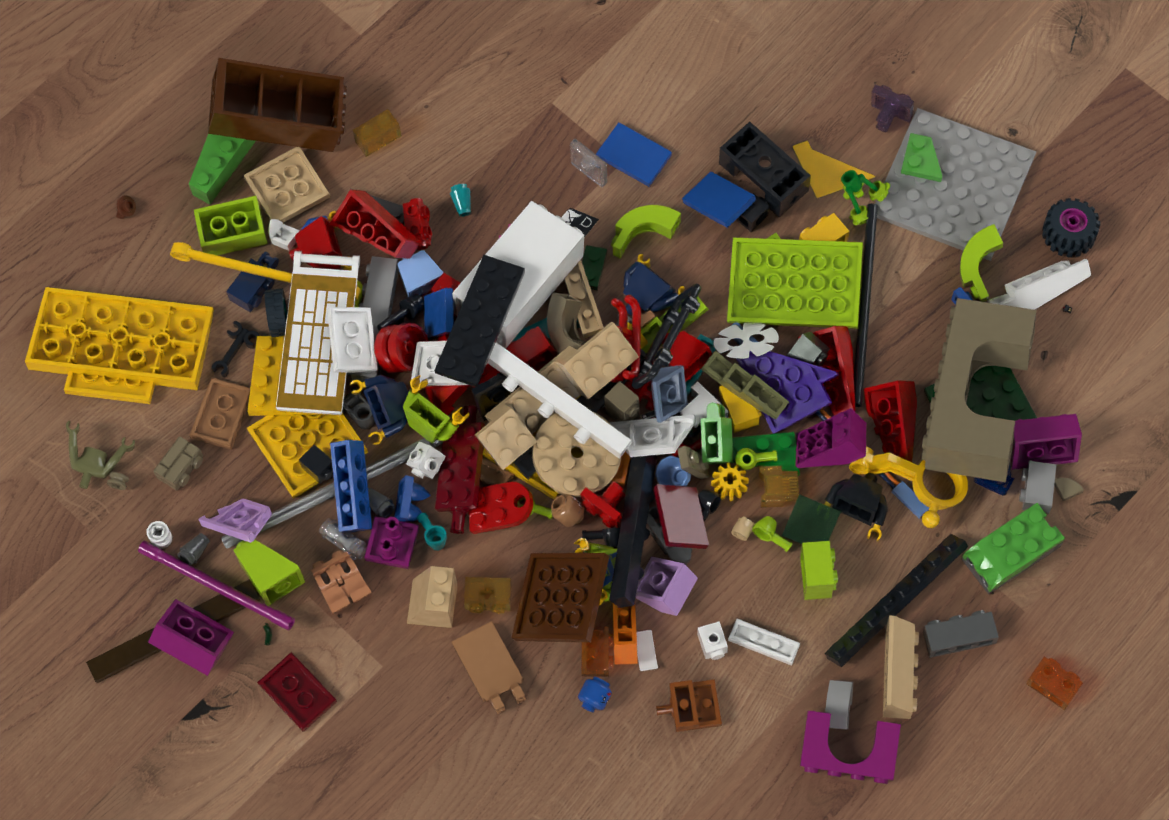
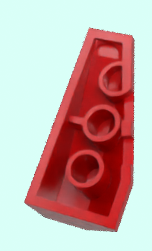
[798,326,855,416]
[864,380,917,462]

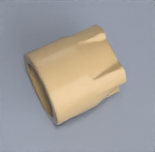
[731,516,755,541]

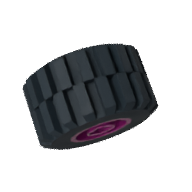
[1042,198,1100,258]

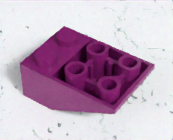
[795,408,867,468]

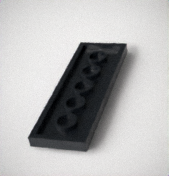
[434,255,525,388]

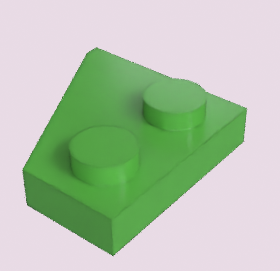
[901,133,942,182]

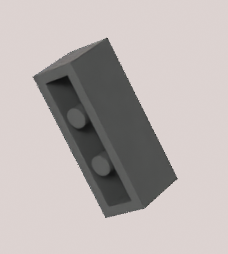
[923,610,999,658]

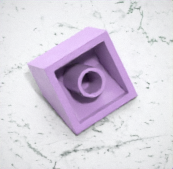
[636,557,698,616]

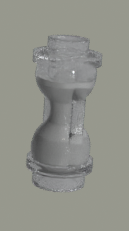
[319,518,367,560]

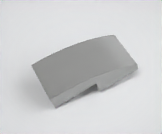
[825,680,853,730]

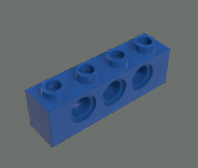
[330,440,372,532]

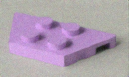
[199,498,272,543]

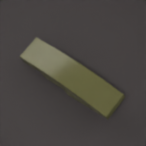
[701,351,789,420]

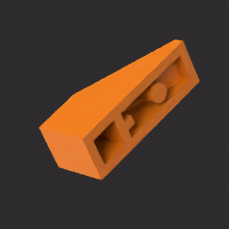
[613,603,638,664]

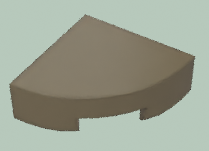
[1054,478,1084,501]

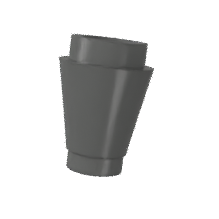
[368,488,395,518]
[177,533,210,566]

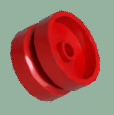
[374,323,429,373]

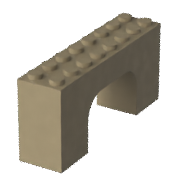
[922,298,1037,482]

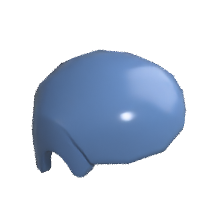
[655,456,691,486]

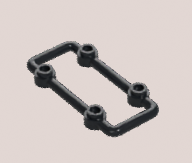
[631,283,701,389]

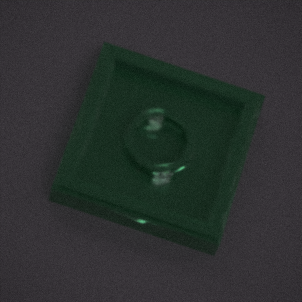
[782,494,841,544]

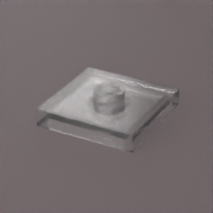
[570,138,607,188]

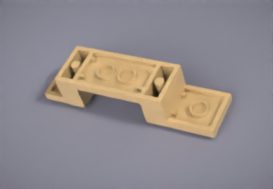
[475,322,639,470]

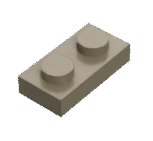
[677,446,709,479]

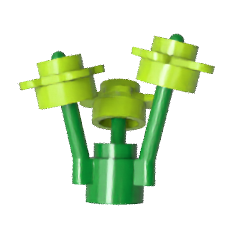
[841,170,890,225]

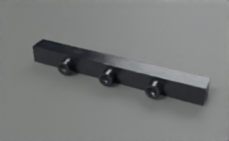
[609,455,657,608]

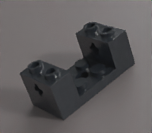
[719,121,811,217]

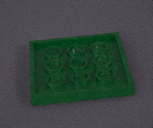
[924,366,1037,421]

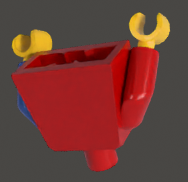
[289,211,352,271]

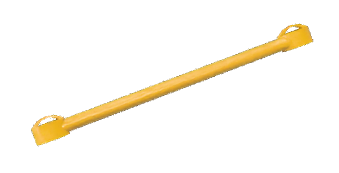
[170,242,361,301]

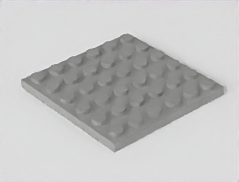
[875,108,1036,261]

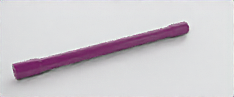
[138,541,295,631]

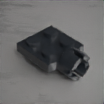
[471,372,520,421]

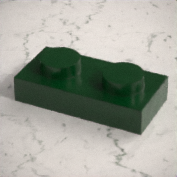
[582,245,607,291]

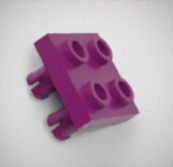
[364,516,419,569]

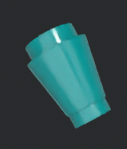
[450,184,471,217]

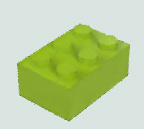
[194,196,268,255]

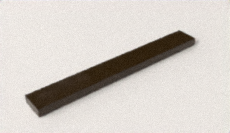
[86,579,260,683]

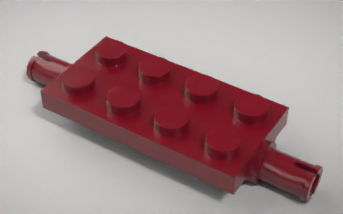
[435,405,486,534]

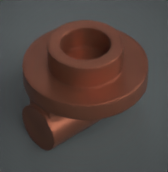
[116,195,136,219]

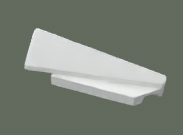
[987,259,1091,310]

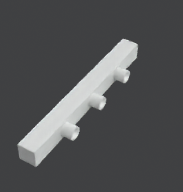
[487,342,631,459]

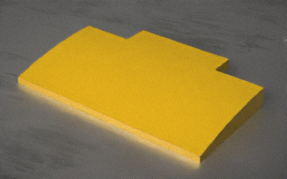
[25,287,214,404]

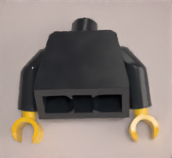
[817,473,888,542]

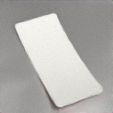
[637,630,658,671]

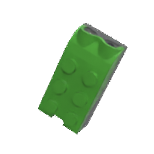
[962,503,1065,594]

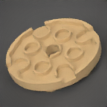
[532,412,621,497]

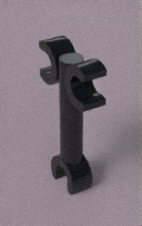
[211,321,260,378]

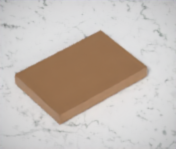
[189,377,250,450]

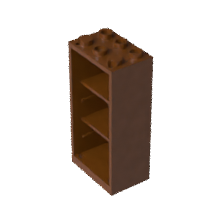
[208,58,347,152]

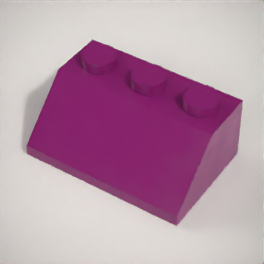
[1011,414,1082,470]
[148,599,234,676]

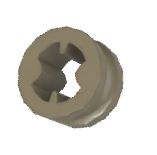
[107,472,129,490]

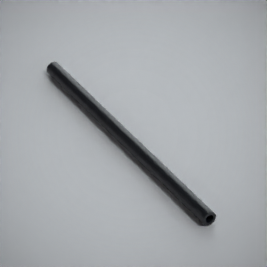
[854,203,878,407]

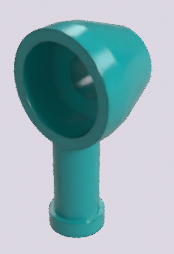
[417,513,447,551]

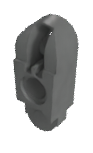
[646,506,692,565]

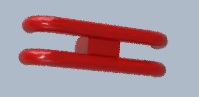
[611,295,641,383]

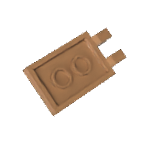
[451,621,526,715]

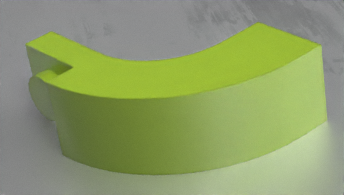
[611,205,681,259]
[960,224,1003,302]

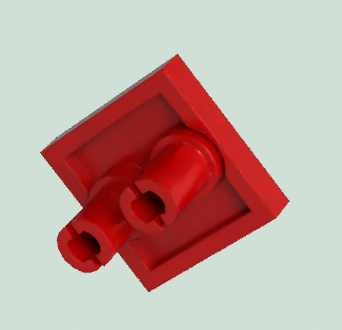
[580,481,625,528]

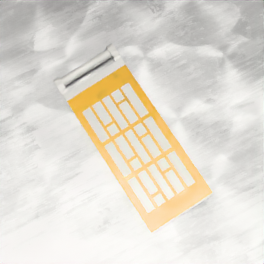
[276,251,360,415]

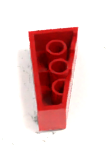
[473,326,559,388]

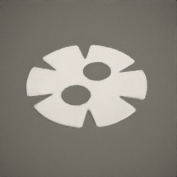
[714,323,779,359]

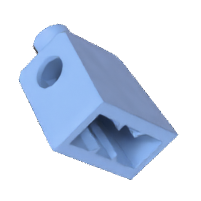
[397,250,443,297]

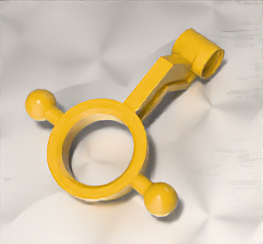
[849,446,968,528]

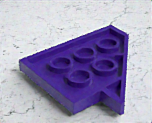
[736,351,839,434]

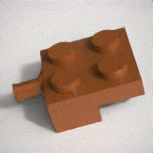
[656,679,722,732]

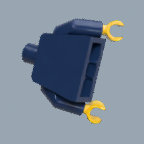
[623,254,685,316]
[350,375,409,445]

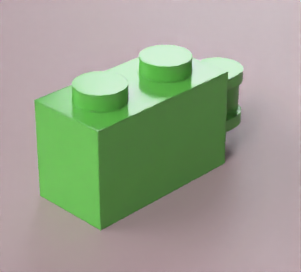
[701,402,733,465]

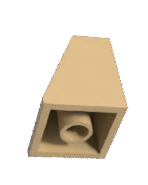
[407,566,458,628]

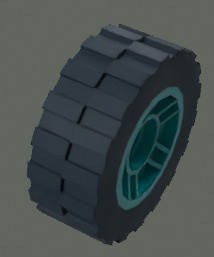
[265,288,288,337]

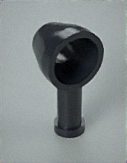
[698,490,721,522]
[582,528,620,548]

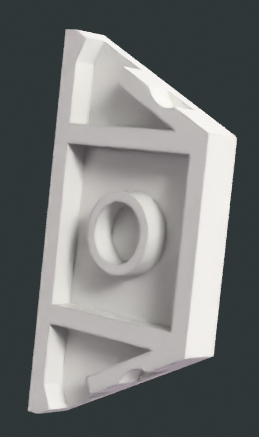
[610,414,695,457]

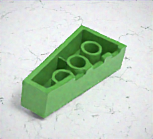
[189,134,256,205]

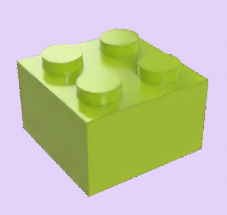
[800,541,838,600]

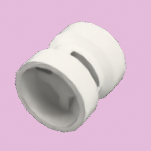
[147,521,173,549]

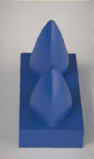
[394,475,431,522]

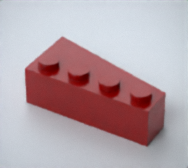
[329,189,421,259]

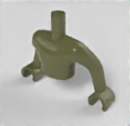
[66,421,135,489]

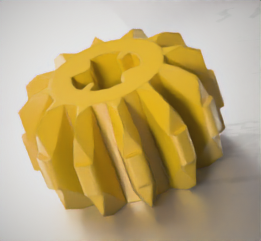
[711,462,749,501]

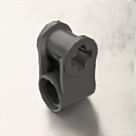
[343,387,375,430]

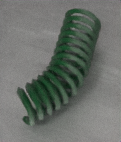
[263,623,272,645]

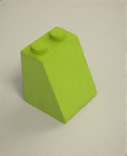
[233,539,306,606]

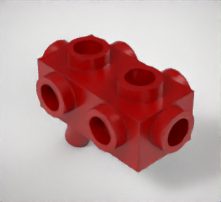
[403,198,432,250]

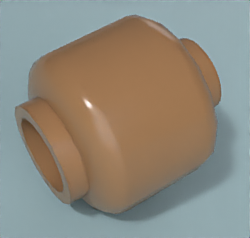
[551,494,584,527]

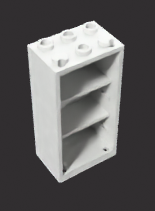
[452,201,584,348]

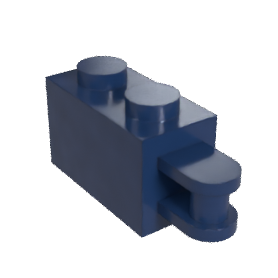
[226,252,279,313]

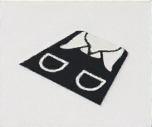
[561,208,599,238]

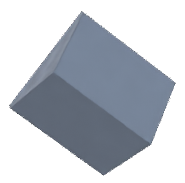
[650,365,688,423]

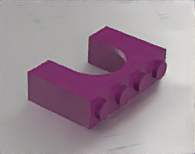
[800,710,901,784]

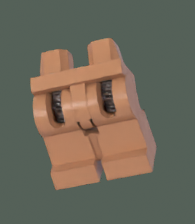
[311,550,372,615]

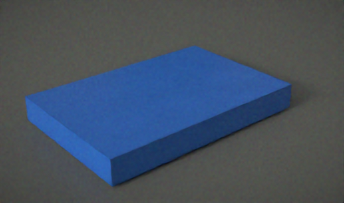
[596,122,672,187]
[682,171,756,228]
[424,288,454,339]

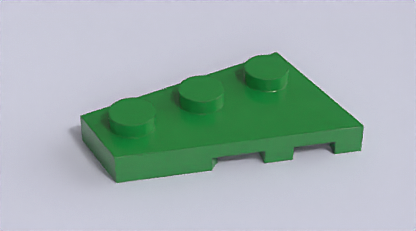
[732,432,800,476]

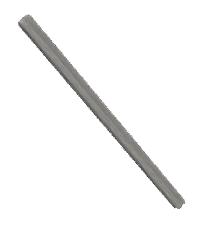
[221,438,443,548]

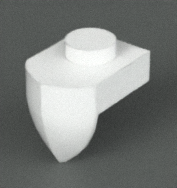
[268,219,300,251]

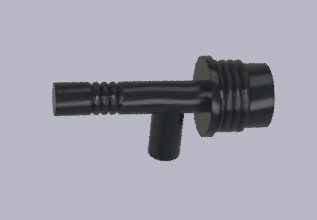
[377,294,424,331]

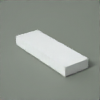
[728,618,800,666]

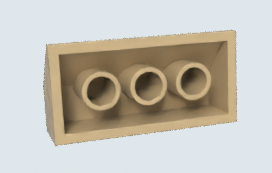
[883,615,919,719]

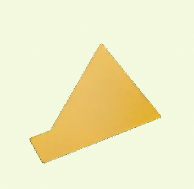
[792,141,875,198]

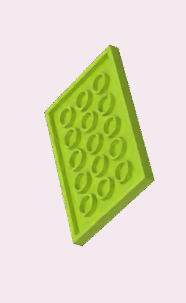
[727,237,863,329]

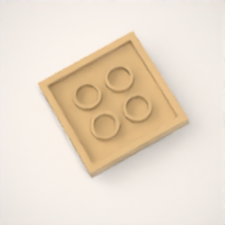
[244,147,330,223]

